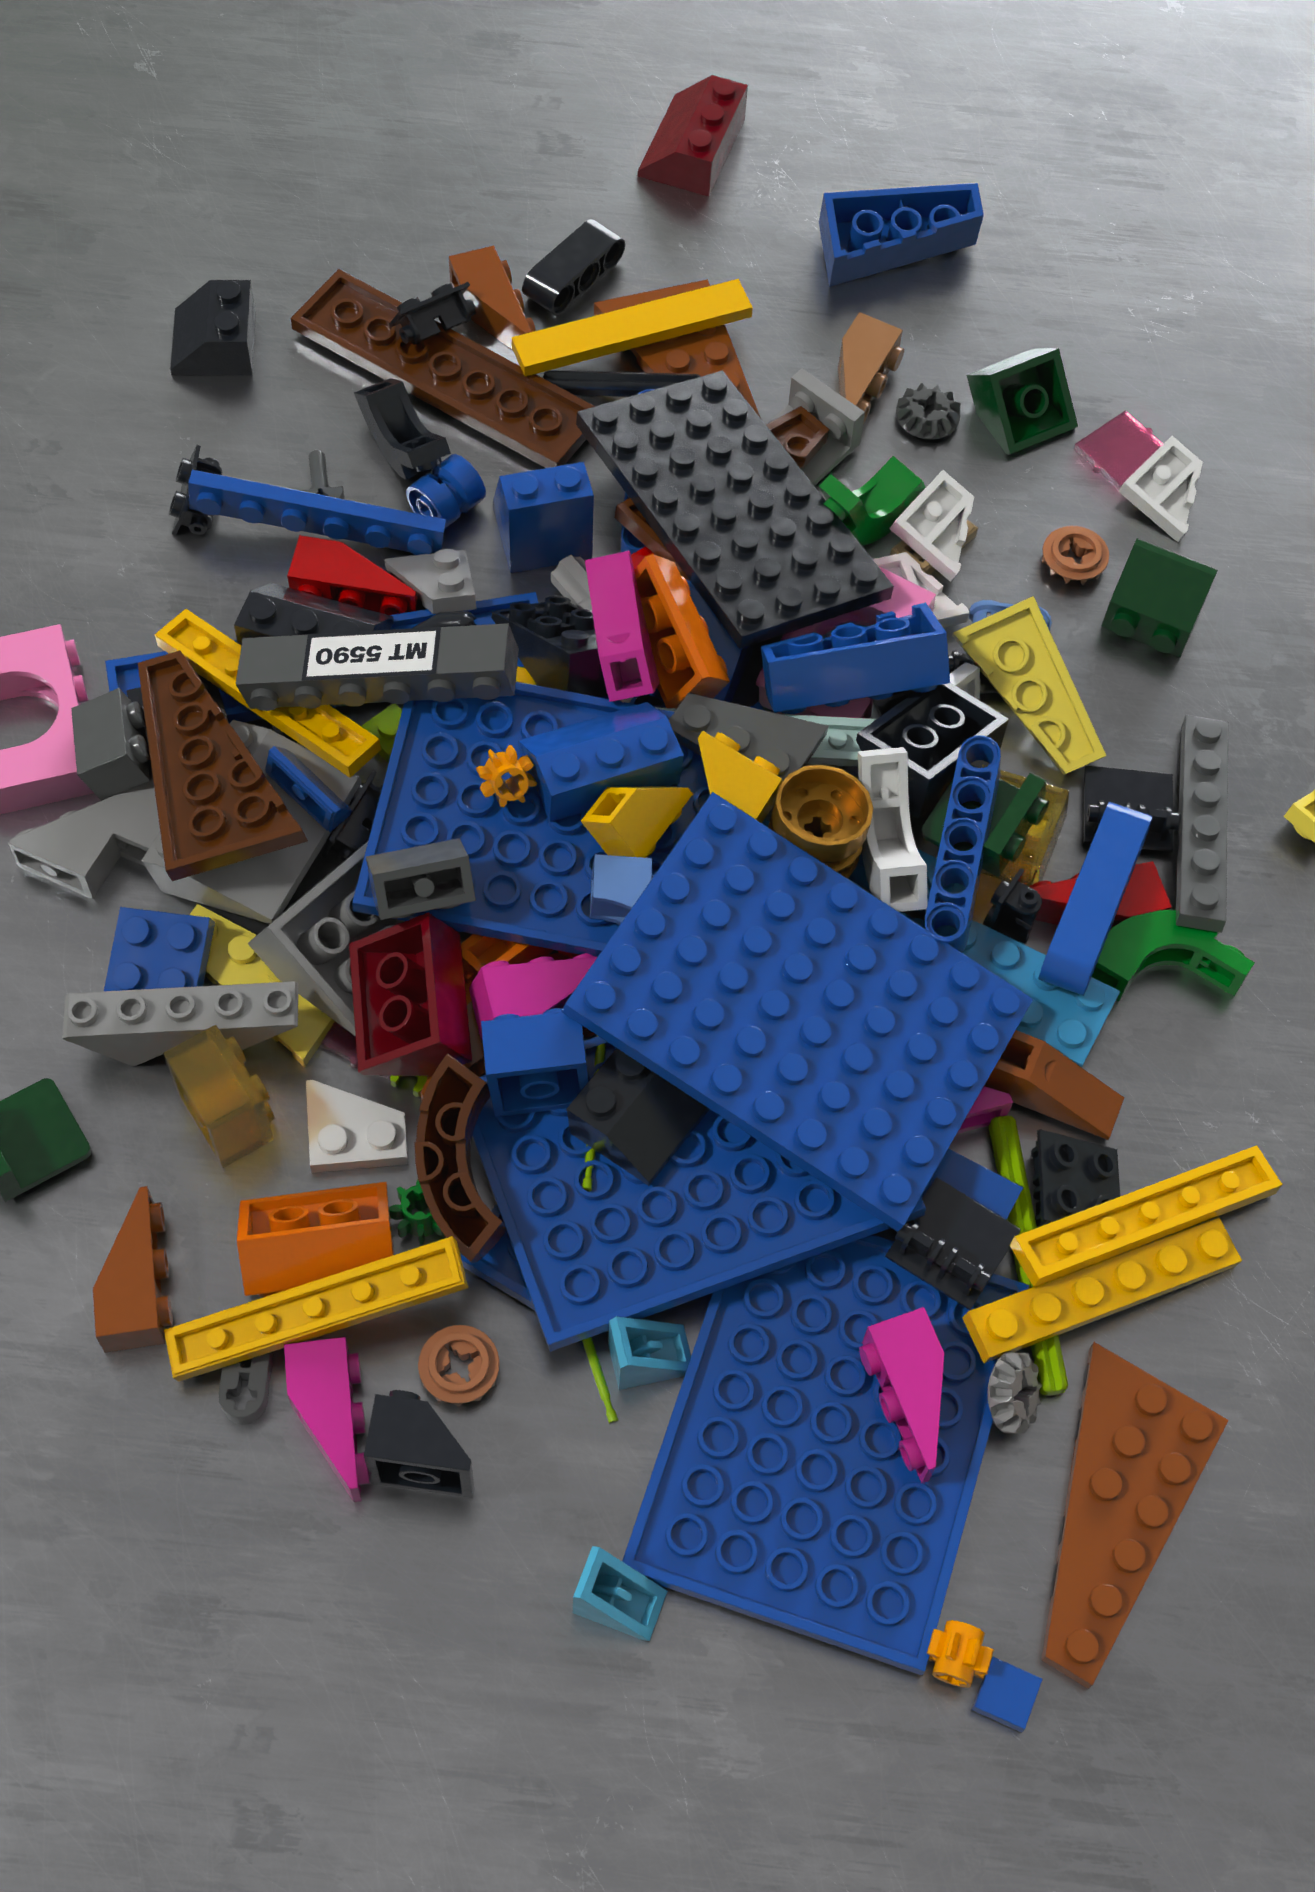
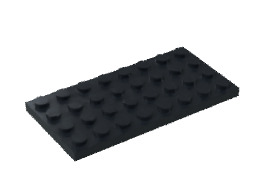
[576,370,894,649]

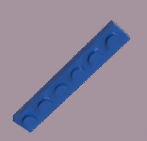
[188,470,446,555]

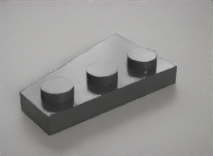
[669,693,829,781]

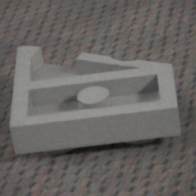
[385,549,476,614]

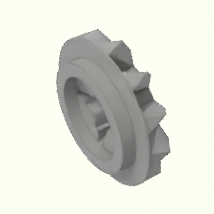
[988,1351,1042,1434]

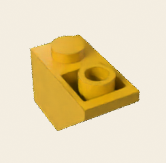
[698,731,783,823]
[581,786,693,858]

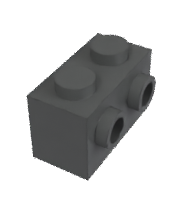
[71,688,151,801]
[366,838,476,920]

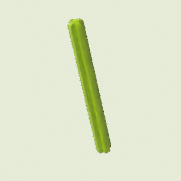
[989,1115,1068,1396]

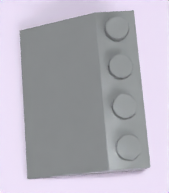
[141,720,362,924]
[248,841,473,1036]

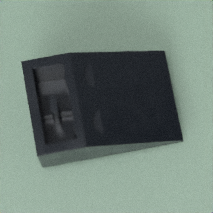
[491,596,608,697]

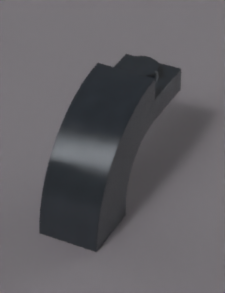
[354,378,451,480]

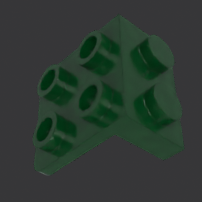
[922,764,1049,877]
[0,1078,91,1202]

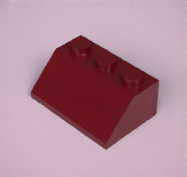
[637,75,748,197]
[349,912,472,1076]

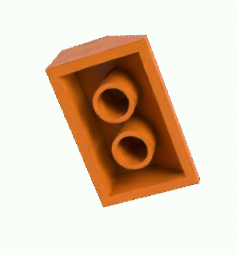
[634,554,730,709]
[237,1182,395,1297]

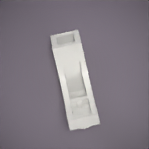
[858,747,928,912]

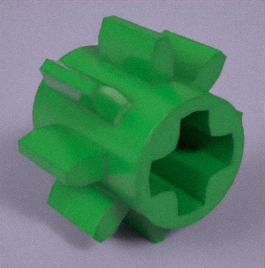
[389,1179,444,1244]

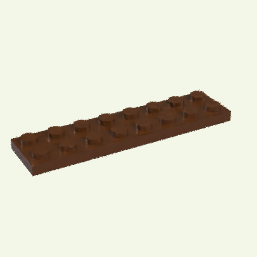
[291,269,595,468]

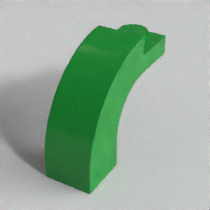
[819,456,926,546]
[1092,910,1255,1002]

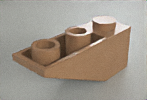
[838,312,904,424]

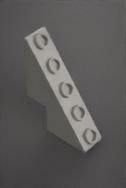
[8,776,160,899]
[62,981,299,1067]

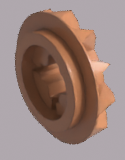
[1042,526,1109,585]
[418,1325,500,1407]

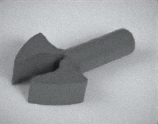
[299,450,345,499]

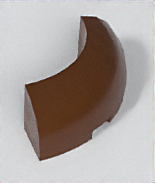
[414,1053,506,1263]

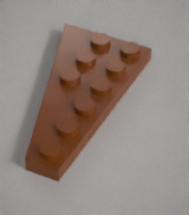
[594,279,761,418]
[1042,1342,1229,1689]

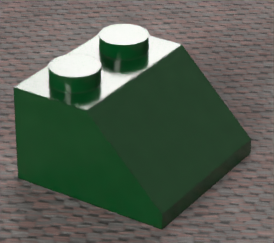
[966,348,1078,454]
[1101,538,1218,658]

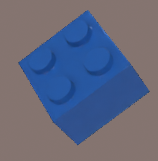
[481,1008,589,1117]

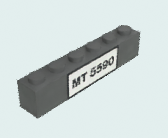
[236,623,519,711]

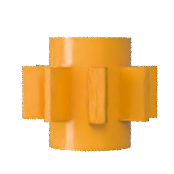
[476,745,537,807]
[927,1620,994,1688]

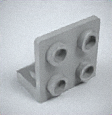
[767,368,865,486]

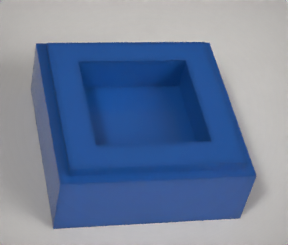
[972,1657,1043,1733]

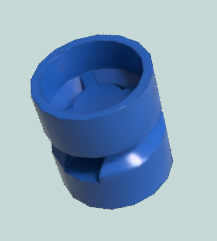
[406,454,486,529]

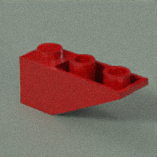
[287,535,418,615]
[1029,861,1172,930]

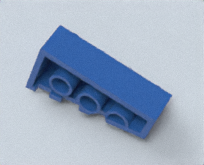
[819,183,984,287]
[761,602,950,714]

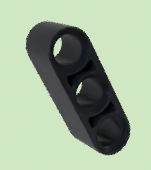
[522,219,625,315]

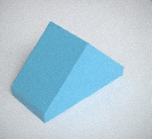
[608,1316,691,1390]
[573,1546,668,1641]

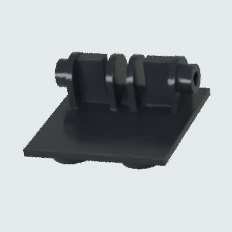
[1084,765,1180,852]
[1031,1129,1120,1227]
[885,1177,1021,1310]

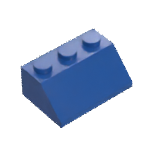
[518,702,684,822]

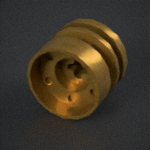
[768,765,873,879]

